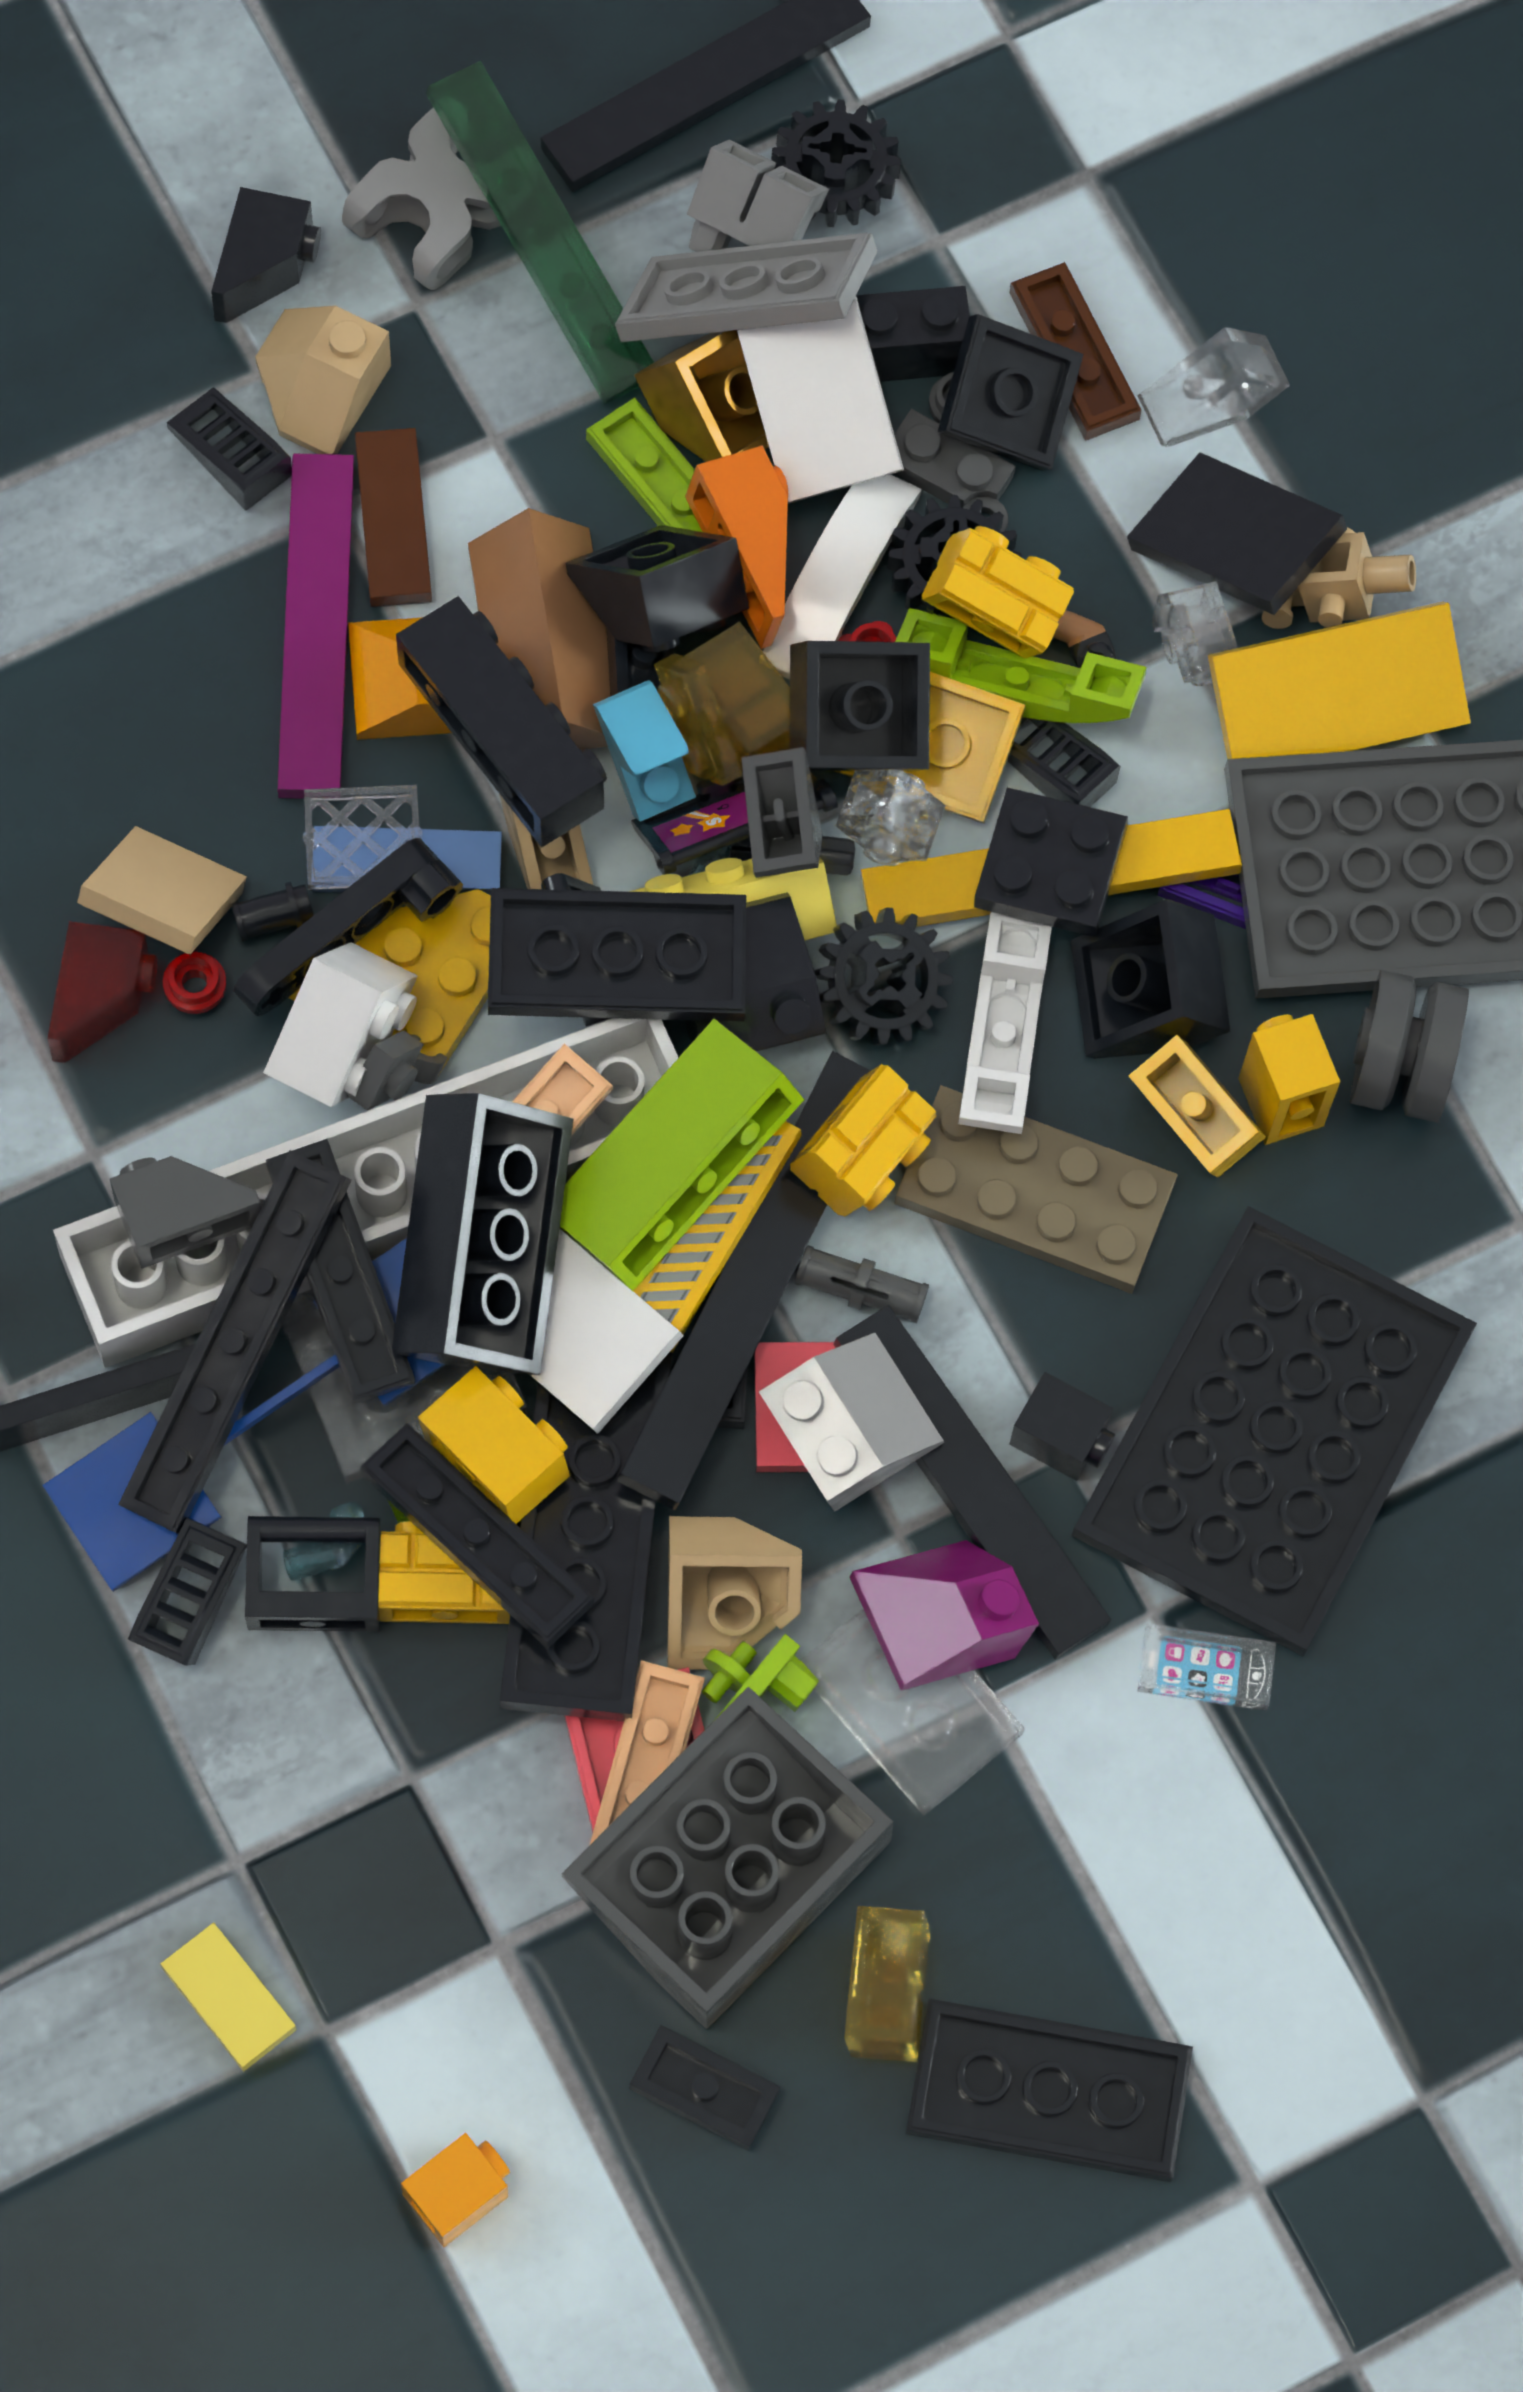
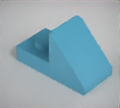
[593,680,696,822]

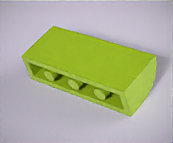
[560,1019,805,1291]

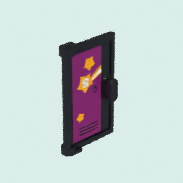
[631,771,838,875]

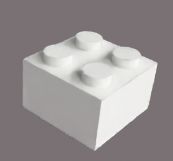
[263,942,418,1107]

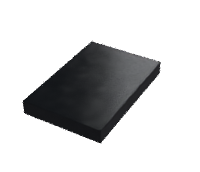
[1127,452,1347,615]

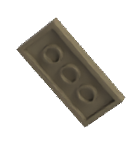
[894,1085,1178,1294]

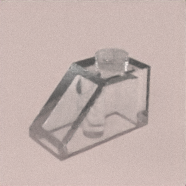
[1137,327,1290,447]

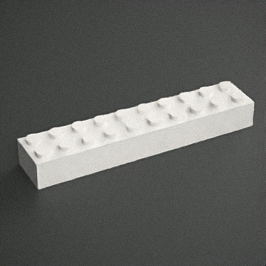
[53,1018,678,1368]

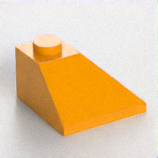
[348,617,452,740]

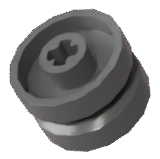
[1350,970,1469,1123]

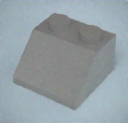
[759,1333,945,1512]

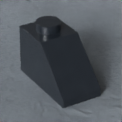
[211,187,321,323]

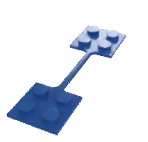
[42,1238,447,1592]

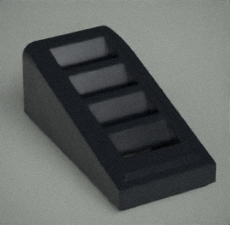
[167,387,292,511]
[1007,717,1121,807]
[128,1518,247,1666]

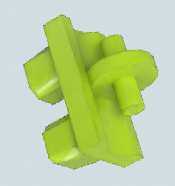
[701,1634,819,1718]

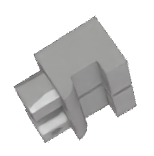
[687,140,829,252]

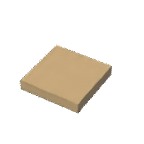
[77,826,247,955]

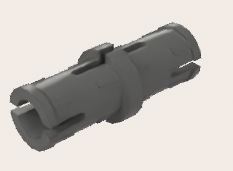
[795,1245,929,1324]

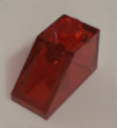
[47,921,157,1063]

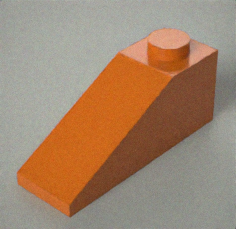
[685,445,788,649]

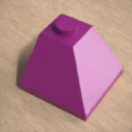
[849,1540,1039,1691]

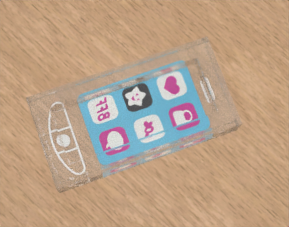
[1137,1623,1276,1711]

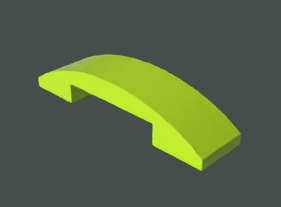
[895,608,1147,723]

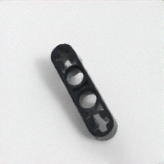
[233,838,463,1016]

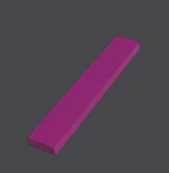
[277,453,354,800]

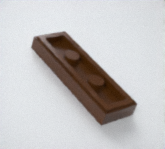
[1009,262,1142,441]
[355,428,432,607]

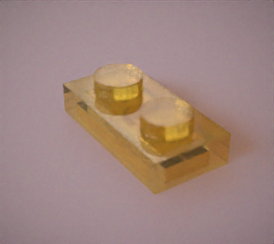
[654,654,743,786]

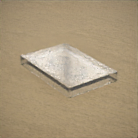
[800,1609,1025,1816]

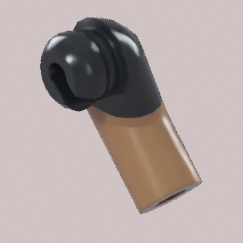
[1053,610,1116,668]

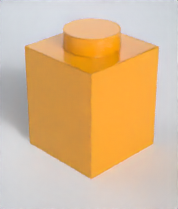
[401,2133,510,2248]

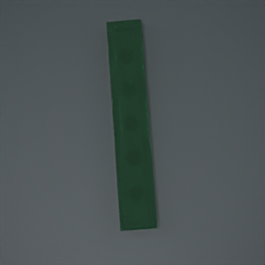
[426,61,654,405]

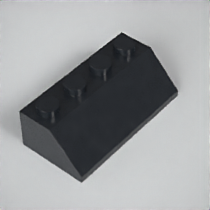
[391,1093,574,1375]

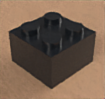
[789,641,930,772]

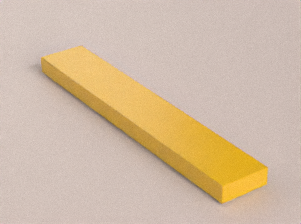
[861,809,1242,927]

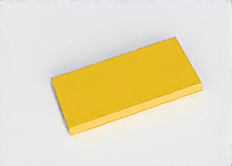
[1207,601,1471,759]

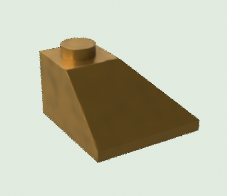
[634,330,769,462]

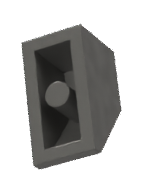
[110,1156,261,1269]

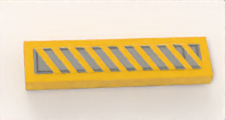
[633,1121,802,1353]

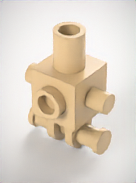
[1262,528,1416,629]

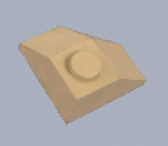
[255,306,391,455]
[667,1516,802,1670]

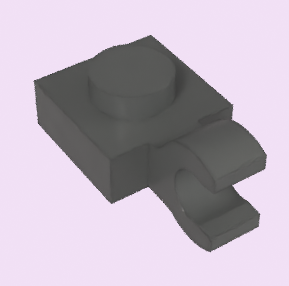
[347,1030,447,1111]

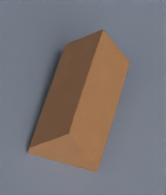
[468,508,610,750]

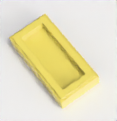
[160,1922,297,2072]

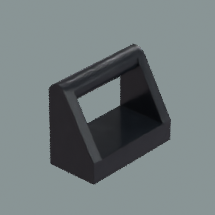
[245,1516,380,1632]

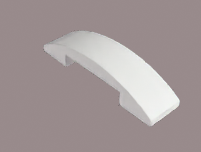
[759,474,922,680]
[958,912,1052,1134]

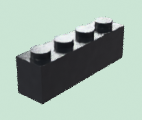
[396,596,607,847]

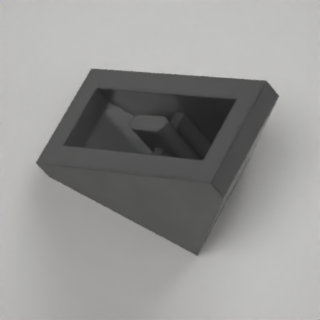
[741,747,823,878]

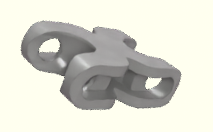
[342,98,539,290]

